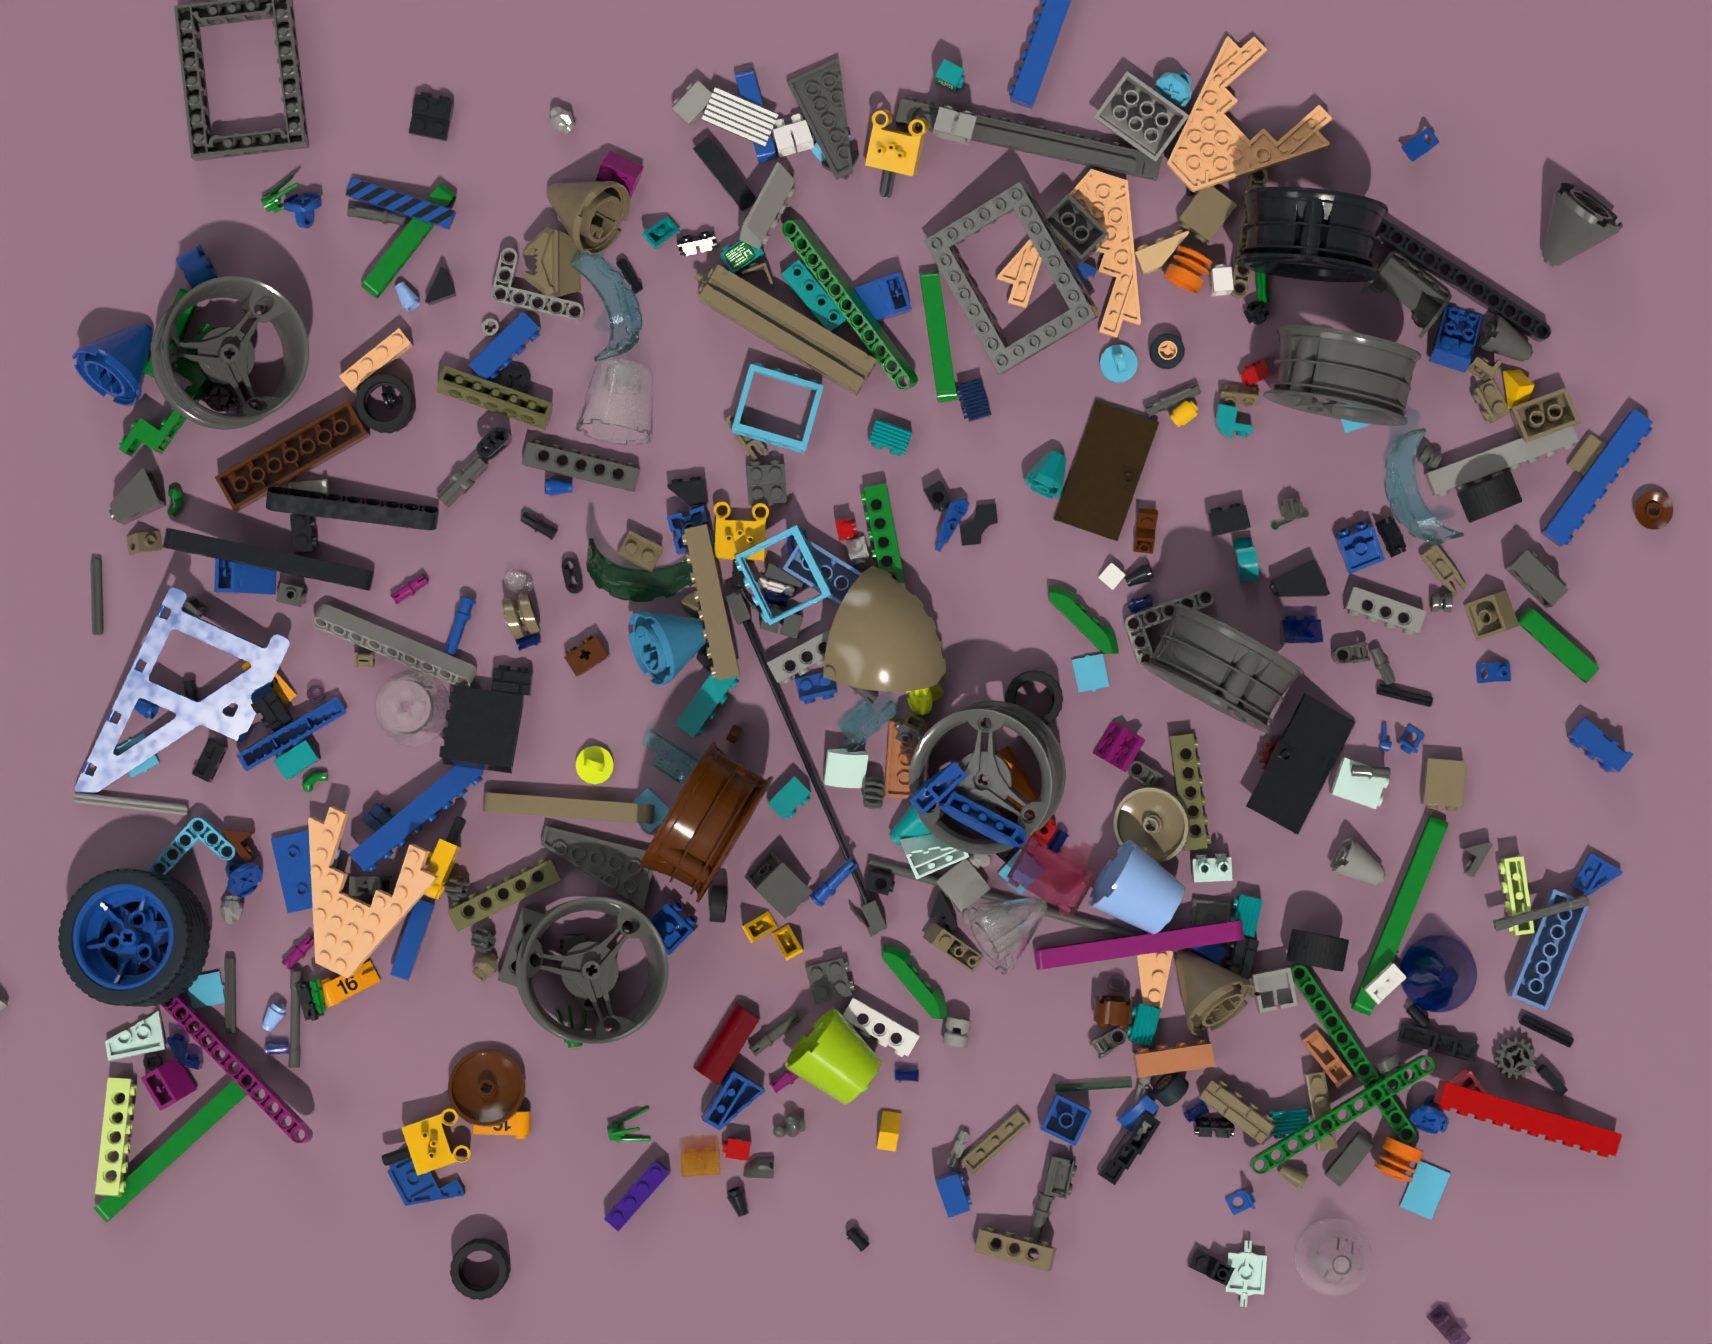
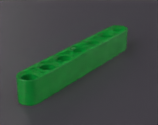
[361,183,457,299]
[920,270,957,403]

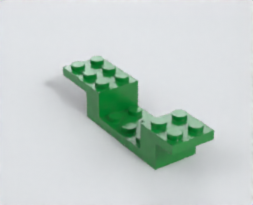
[119,323,215,457]

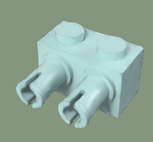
[1191,854,1233,882]

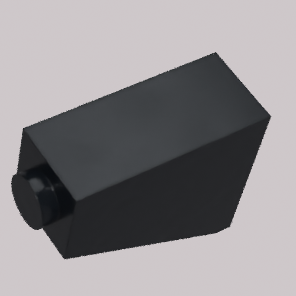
[1269,559,1330,598]

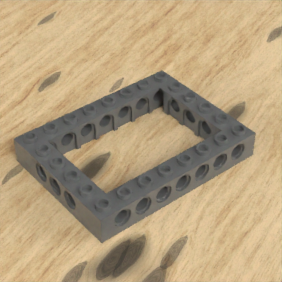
[174,0,309,161]
[924,181,1101,374]

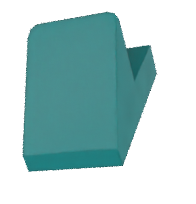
[642,216,680,250]

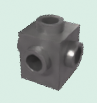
[895,712,926,747]

